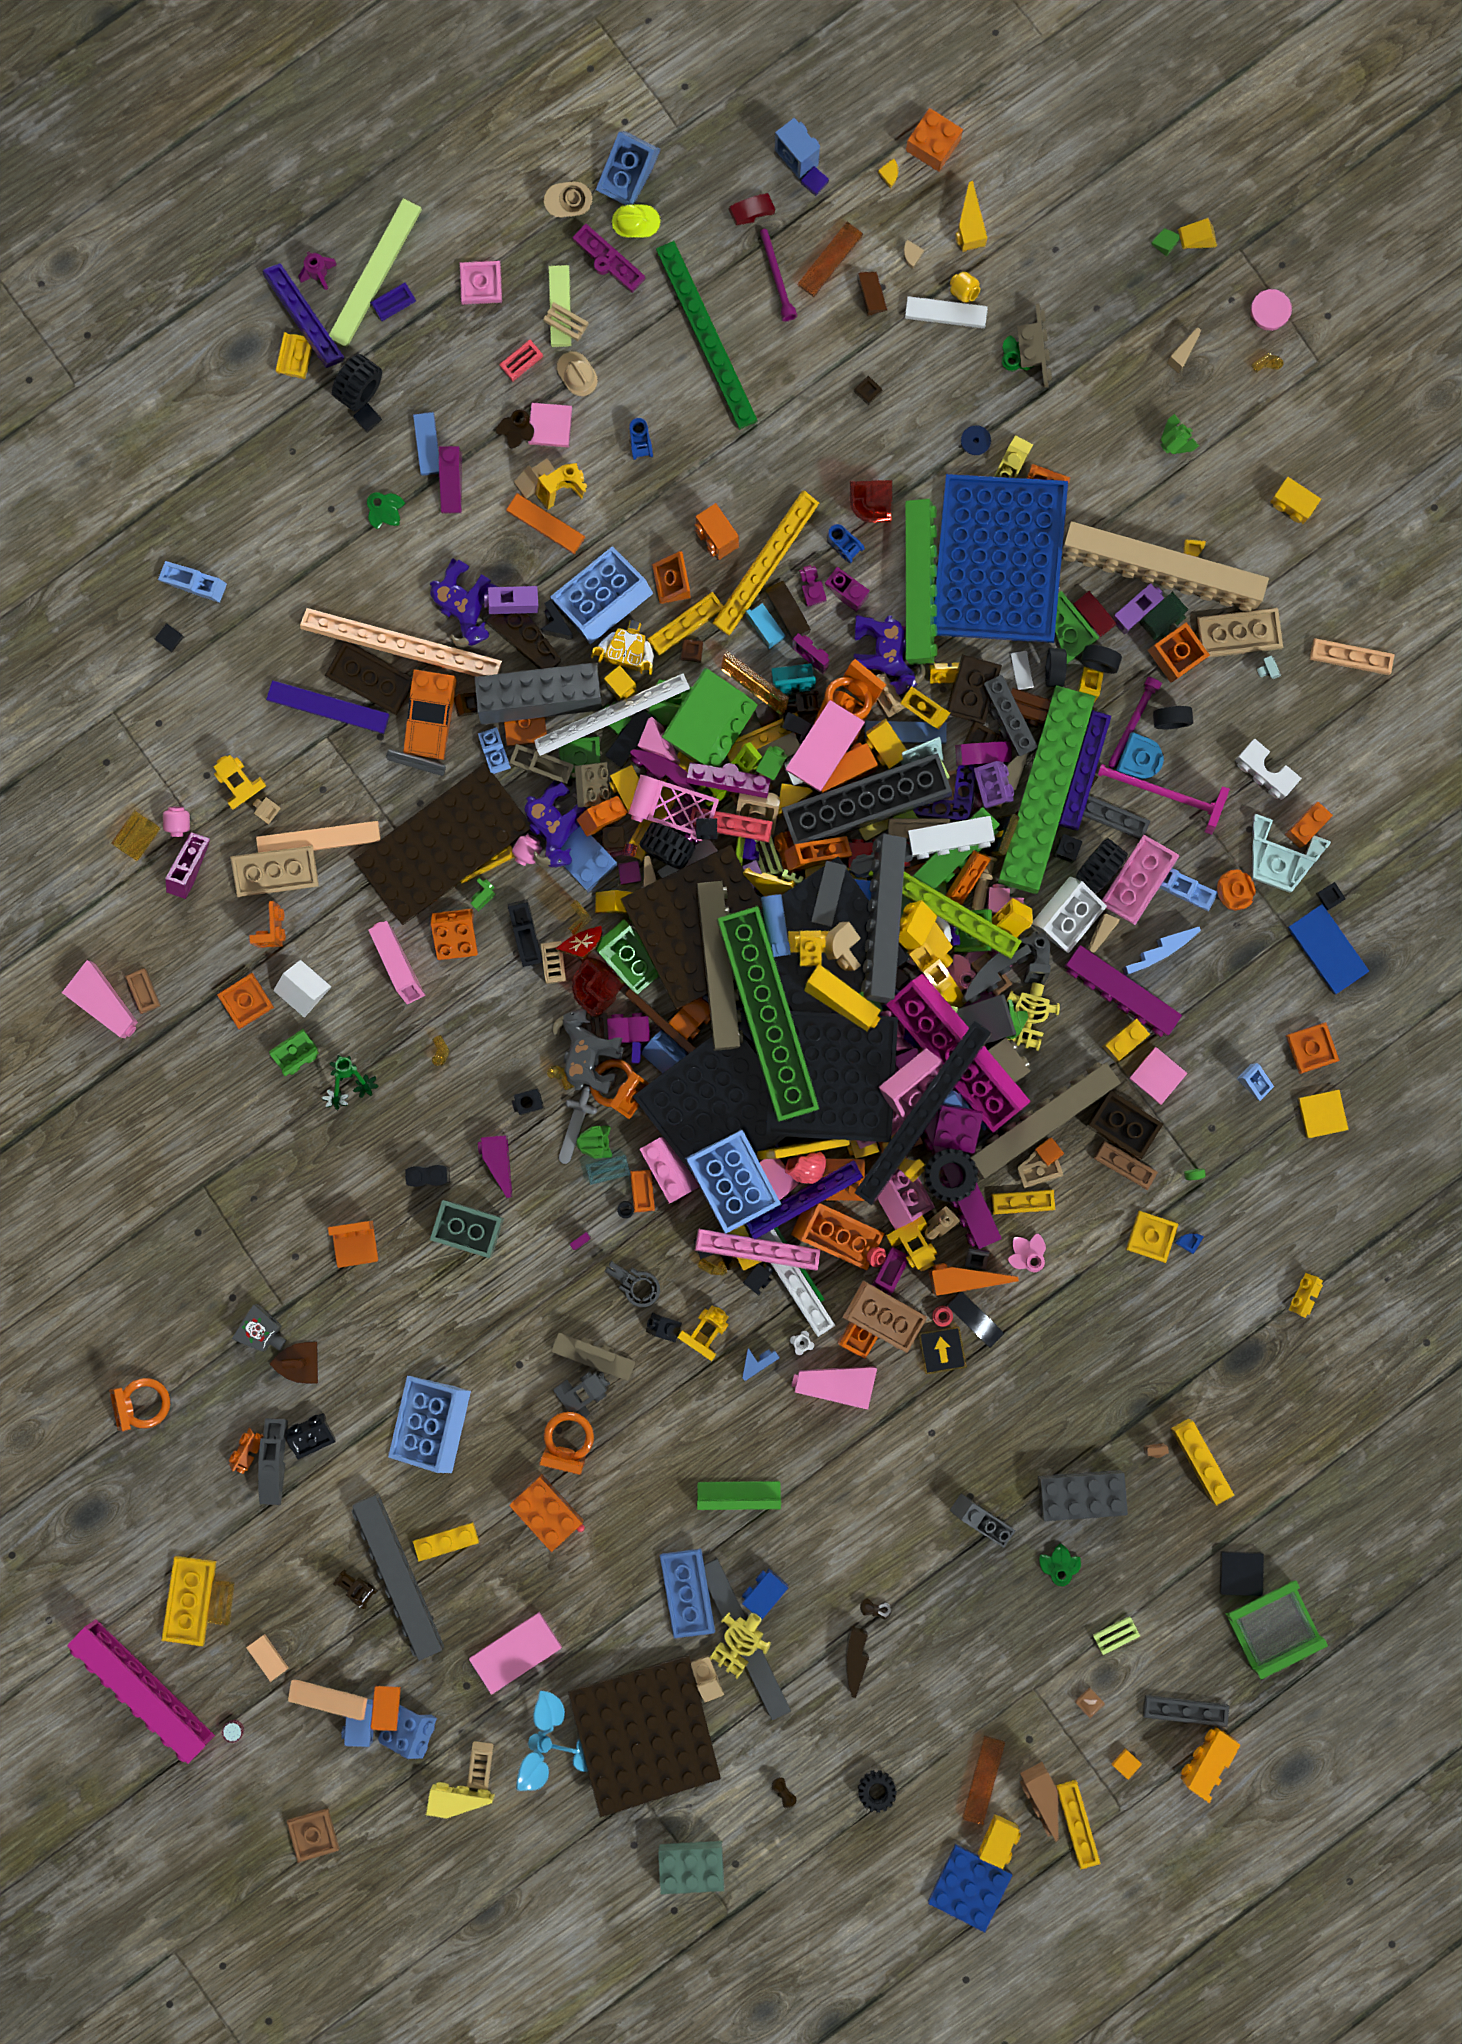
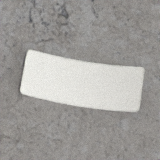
[1011,651,1034,690]

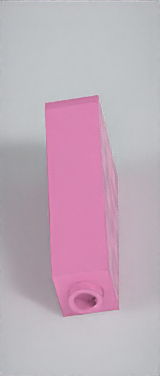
[368,921,425,1005]
[62,960,138,1038]
[791,1366,877,1409]

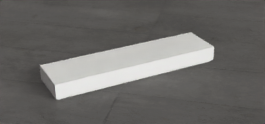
[905,297,988,328]

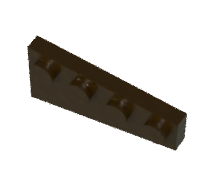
[486,613,561,669]

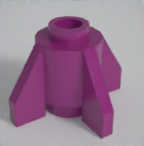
[298,251,337,290]

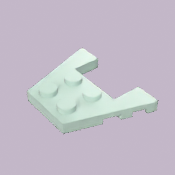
[1251,814,1331,893]

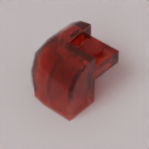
[850,480,893,523]
[571,958,626,1016]

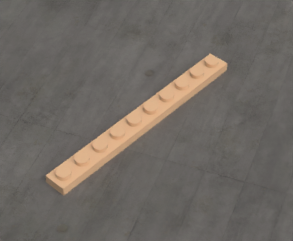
[300,608,502,677]

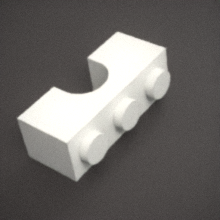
[1235,739,1302,800]

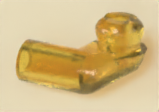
[697,1258,728,1276]

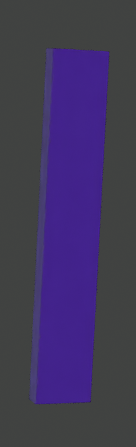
[262,263,344,368]
[266,680,390,734]
[1058,710,1111,831]
[746,1160,864,1239]

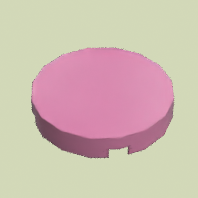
[1250,289,1292,331]

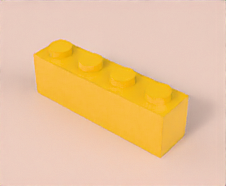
[1170,1419,1234,1505]

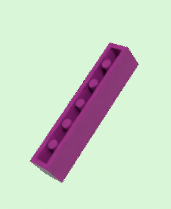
[1064,945,1182,1037]

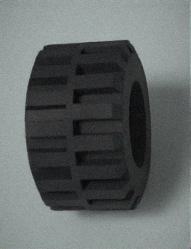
[332,354,382,411]
[639,822,696,870]
[1076,838,1128,893]
[924,1149,978,1202]

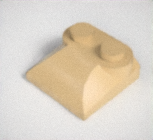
[736,792,780,834]

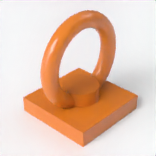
[825,659,887,720]
[589,1059,650,1120]
[109,1378,170,1431]
[540,1412,594,1475]

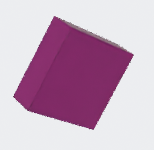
[618,861,642,885]
[569,1232,591,1250]

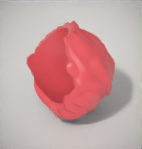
[785,1152,826,1184]

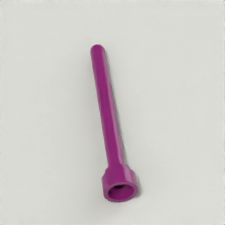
[760,229,798,322]
[1108,677,1162,768]

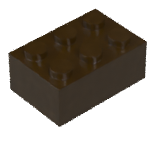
[1086,1090,1163,1159]

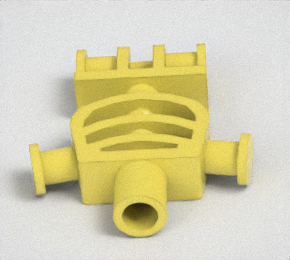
[1006,982,1060,1051]
[710,1612,771,1679]

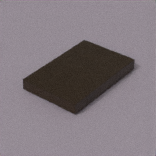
[946,654,1002,725]

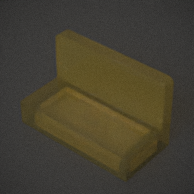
[111,810,160,861]
[568,900,592,935]

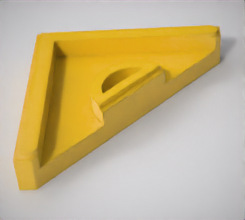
[743,868,795,897]

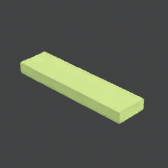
[549,265,572,347]

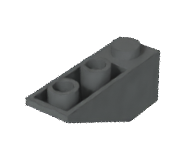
[949,1493,1015,1548]

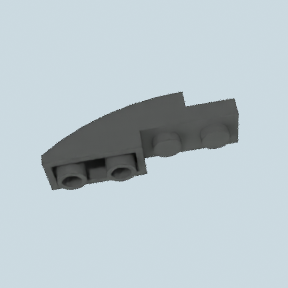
[962,945,1032,1004]
[258,1418,288,1505]

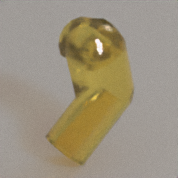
[1252,354,1284,372]
[432,1035,449,1066]
[547,1065,574,1091]

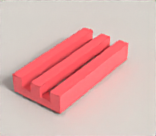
[499,340,543,382]

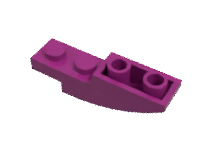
[630,749,702,803]

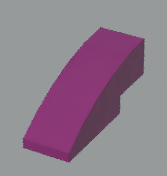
[955,741,1012,766]
[872,1247,909,1296]

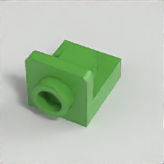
[470,878,496,912]

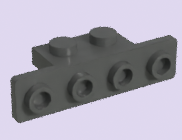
[984,675,1037,756]

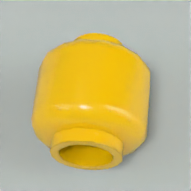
[950,272,980,303]

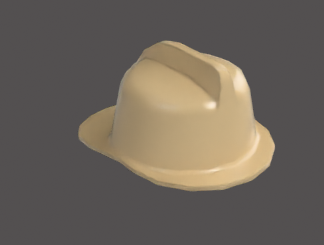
[544,182,592,217]
[557,352,597,396]

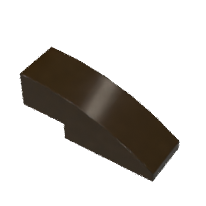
[765,581,811,642]
[846,1626,869,1698]

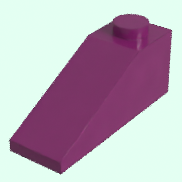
[439,446,462,513]
[165,832,210,899]
[478,1135,513,1198]

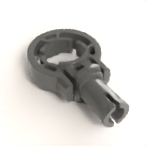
[604,1261,660,1307]

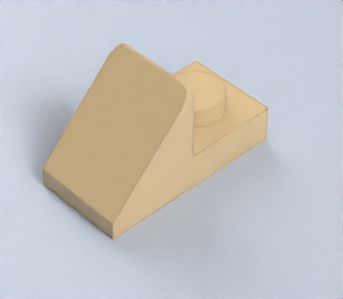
[514,459,555,499]
[691,1655,724,1703]

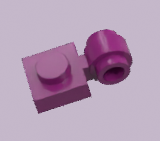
[799,565,827,607]

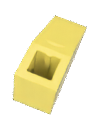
[426,1782,495,1818]

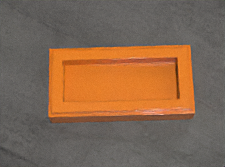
[630,1169,655,1213]

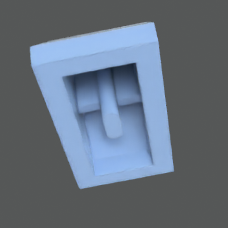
[1237,1063,1274,1101]

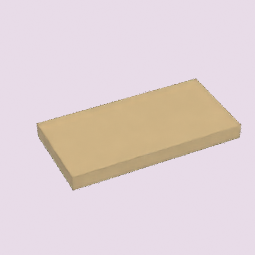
[1196,608,1283,658]
[231,846,319,897]

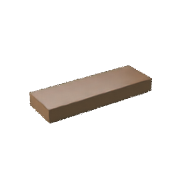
[1093,1141,1158,1190]

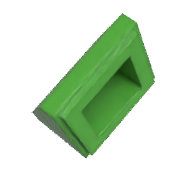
[1151,228,1180,256]

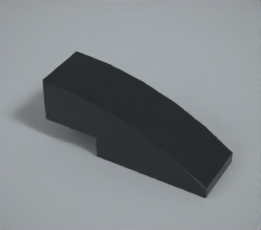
[780,712,813,744]
[508,899,543,967]
[946,1291,1004,1348]

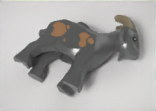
[552,1009,624,1095]

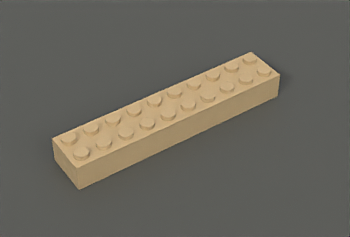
[1062,521,1269,612]

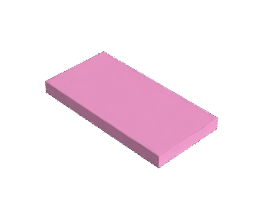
[785,700,865,792]
[1101,835,1179,925]
[469,1612,562,1695]

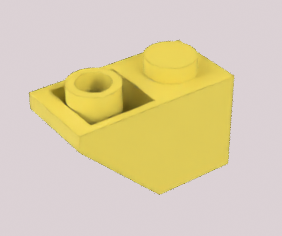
[994,435,1033,478]

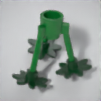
[322,1055,379,1111]

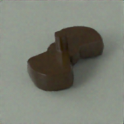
[860,1598,892,1620]
[772,1778,796,1808]

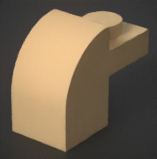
[824,922,861,971]

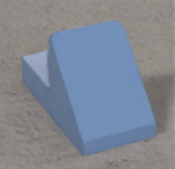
[742,1348,779,1381]

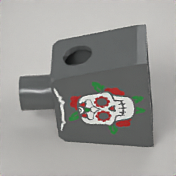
[232,1304,286,1352]

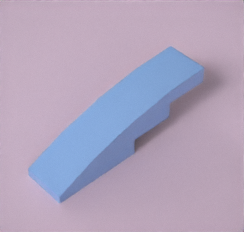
[1159,868,1218,912]
[1123,927,1201,976]

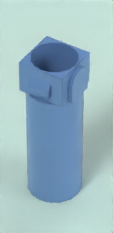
[761,894,791,957]

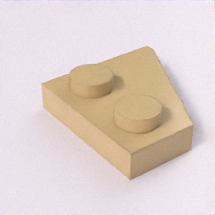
[1017,1138,1063,1188]

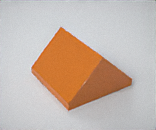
[652,551,691,604]
[838,1322,878,1359]

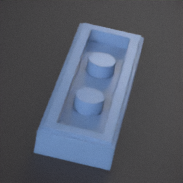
[413,412,439,476]

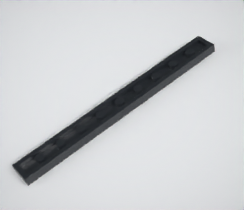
[854,1021,993,1205]

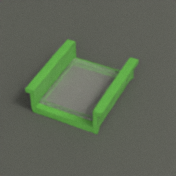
[1225,1580,1328,1680]

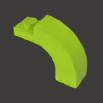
[697,742,763,806]

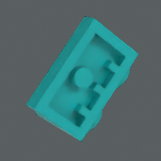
[771,663,816,696]

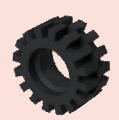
[858,1770,897,1813]

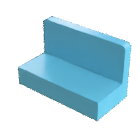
[746,603,786,649]

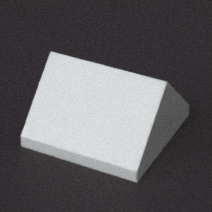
[273,960,331,1018]

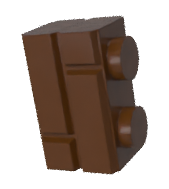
[1011,688,1051,728]

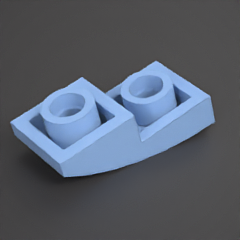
[478,727,511,774]

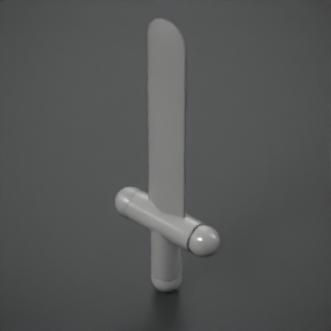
[559,1085,597,1164]

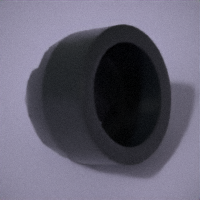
[617,1201,634,1218]

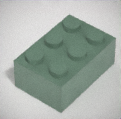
[430,1200,504,1258]
[659,1841,724,1894]

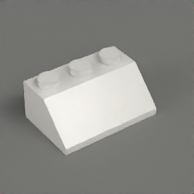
[1032,876,1107,953]

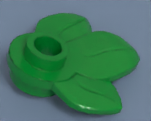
[1002,335,1035,371]
[367,492,405,529]
[1039,1544,1081,1587]

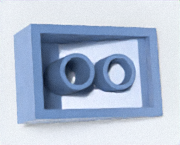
[596,131,661,205]
[561,826,618,893]

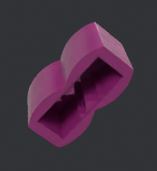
[607,1013,650,1044]

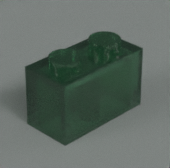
[1139,592,1189,640]

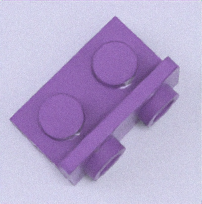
[974,761,1014,808]

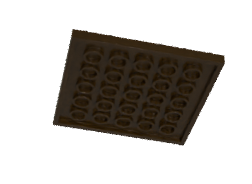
[620,845,762,1010]
[567,1654,721,1818]

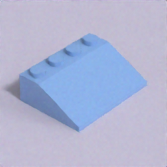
[550,546,653,644]
[685,1130,781,1234]
[388,1376,471,1473]

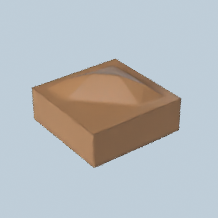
[1144,1443,1169,1458]
[1075,1687,1105,1718]

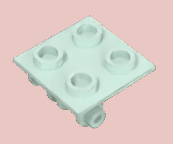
[900,737,944,766]

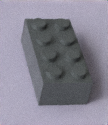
[1038,1470,1128,1522]

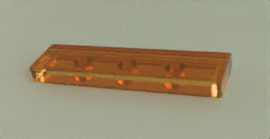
[798,222,863,298]
[721,652,789,715]
[962,1735,1005,1825]

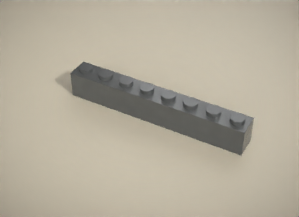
[861,834,906,1003]
[352,1493,445,1661]

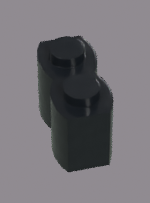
[405,1165,450,1187]

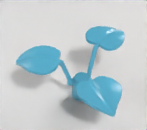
[516,1691,588,1791]

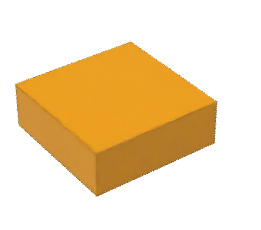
[1112,1748,1142,1780]

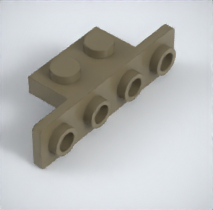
[1017,303,1052,388]
[552,1333,635,1381]

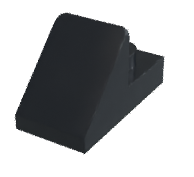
[541,599,573,640]

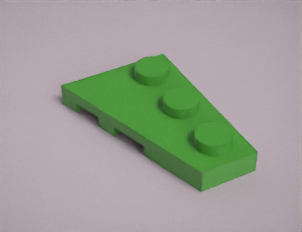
[1055,591,1099,664]

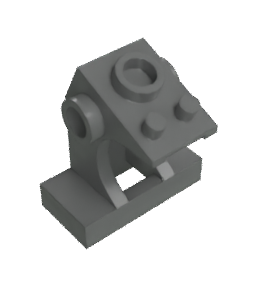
[1018,932,1051,985]
[553,1371,610,1424]

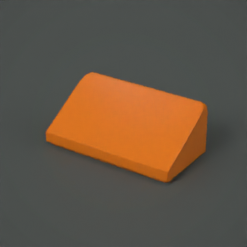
[371,1686,401,1731]

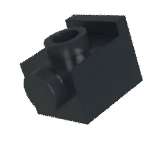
[696,818,717,839]
[743,1263,774,1296]

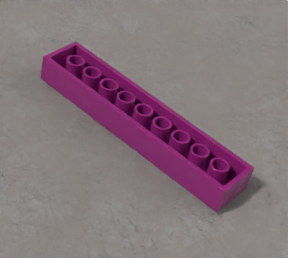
[895,1048,1002,1249]

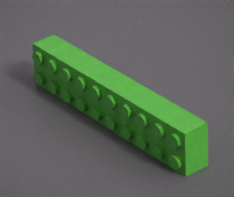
[998,685,1096,894]
[717,906,819,1121]

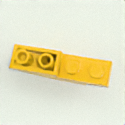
[907,942,967,1009]

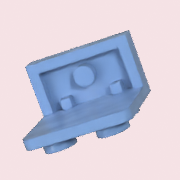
[378,1705,437,1759]

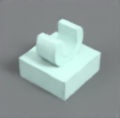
[1257,656,1281,679]

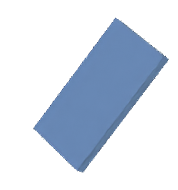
[660,1548,715,1638]

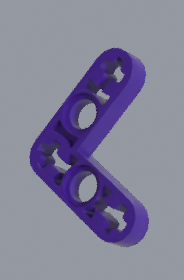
[913,765,975,821]

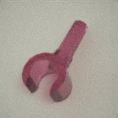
[610,843,637,857]

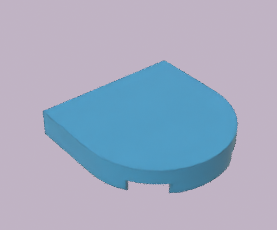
[1116,732,1164,779]

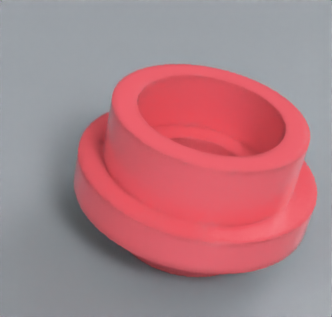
[867,1247,886,1268]
[932,1306,953,1327]

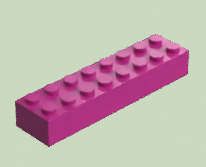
[886,974,1031,1132]
[67,1619,215,1764]

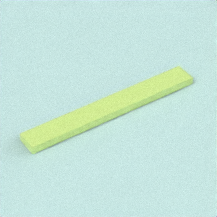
[329,198,422,349]

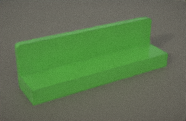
[697,1481,781,1510]

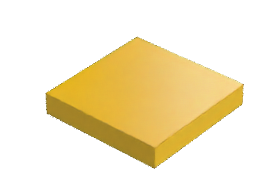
[1298,1090,1349,1138]
[1126,1211,1179,1263]

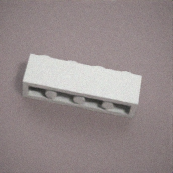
[908,816,995,859]

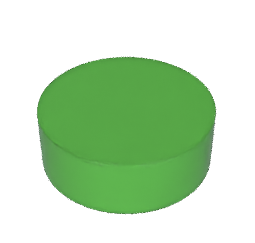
[1184,1168,1206,1180]

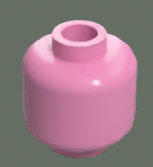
[163,807,190,837]
[512,834,542,866]

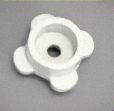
[790,1331,814,1355]

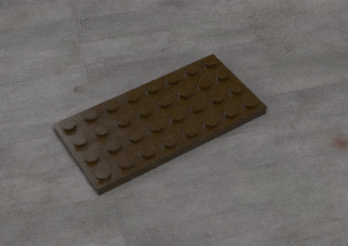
[354,763,531,925]

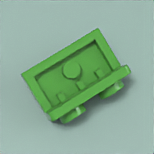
[269,1029,319,1076]

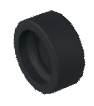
[1080,645,1122,674]
[1045,648,1067,688]
[1153,706,1194,729]

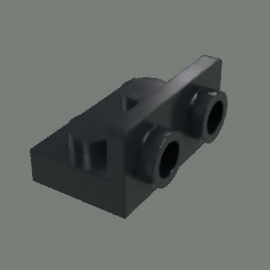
[286,1413,336,1460]

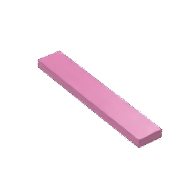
[695,1229,820,1271]

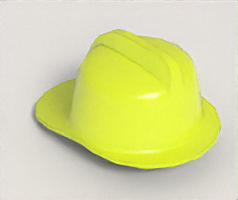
[612,204,660,238]

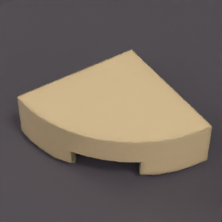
[904,240,924,269]

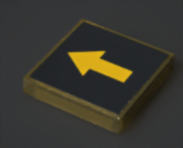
[984,814,1019,857]
[918,1326,967,1375]

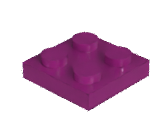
[792,633,830,674]
[933,1104,983,1153]

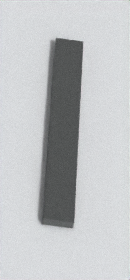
[704,1558,791,1721]

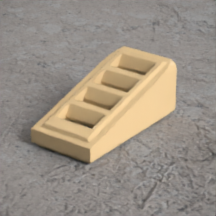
[1167,328,1201,373]
[644,856,657,887]
[1087,914,1120,953]
[541,941,567,984]
[467,1741,494,1790]

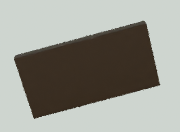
[324,641,412,716]

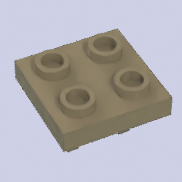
[571,762,610,807]

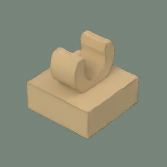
[252,797,281,824]

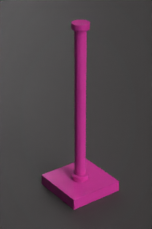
[1098,764,1230,835]

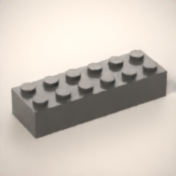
[475,663,602,725]

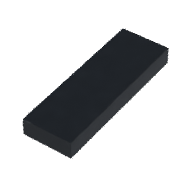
[605,709,657,768]

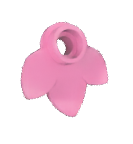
[946,954,976,991]
[1008,1234,1046,1272]

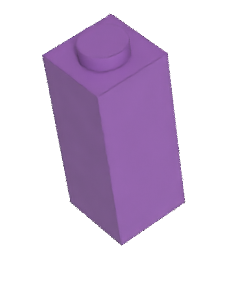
[1112,583,1164,635]
[484,586,538,614]

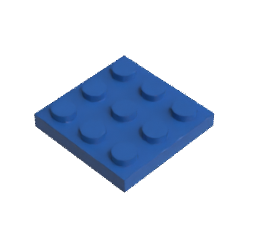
[928,1844,1013,1932]

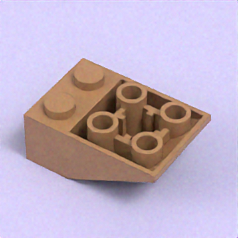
[1020,1762,1058,1841]

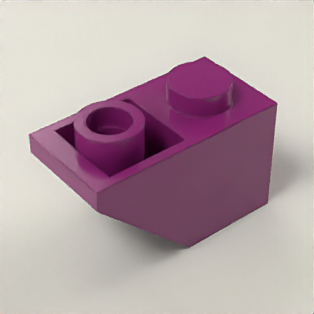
[825,567,870,612]

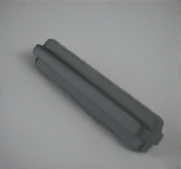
[386,749,446,776]

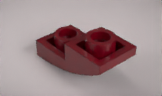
[729,193,776,225]
[1073,591,1117,637]

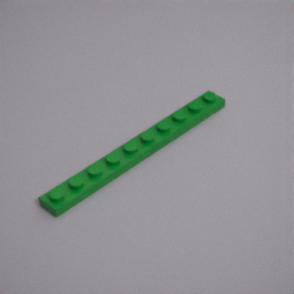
[656,241,757,430]

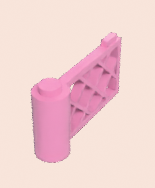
[628,774,719,841]

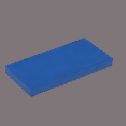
[1287,904,1369,995]

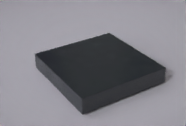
[1220,1551,1264,1596]

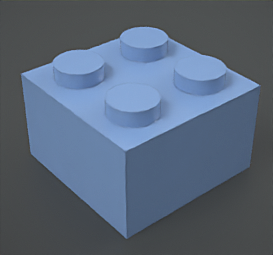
[775,118,820,180]

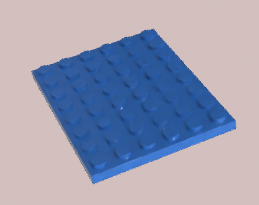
[934,474,1068,643]

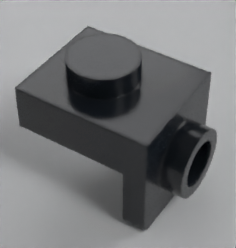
[646,1313,682,1342]

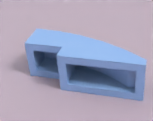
[158,561,227,603]

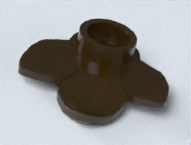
[496,409,534,449]

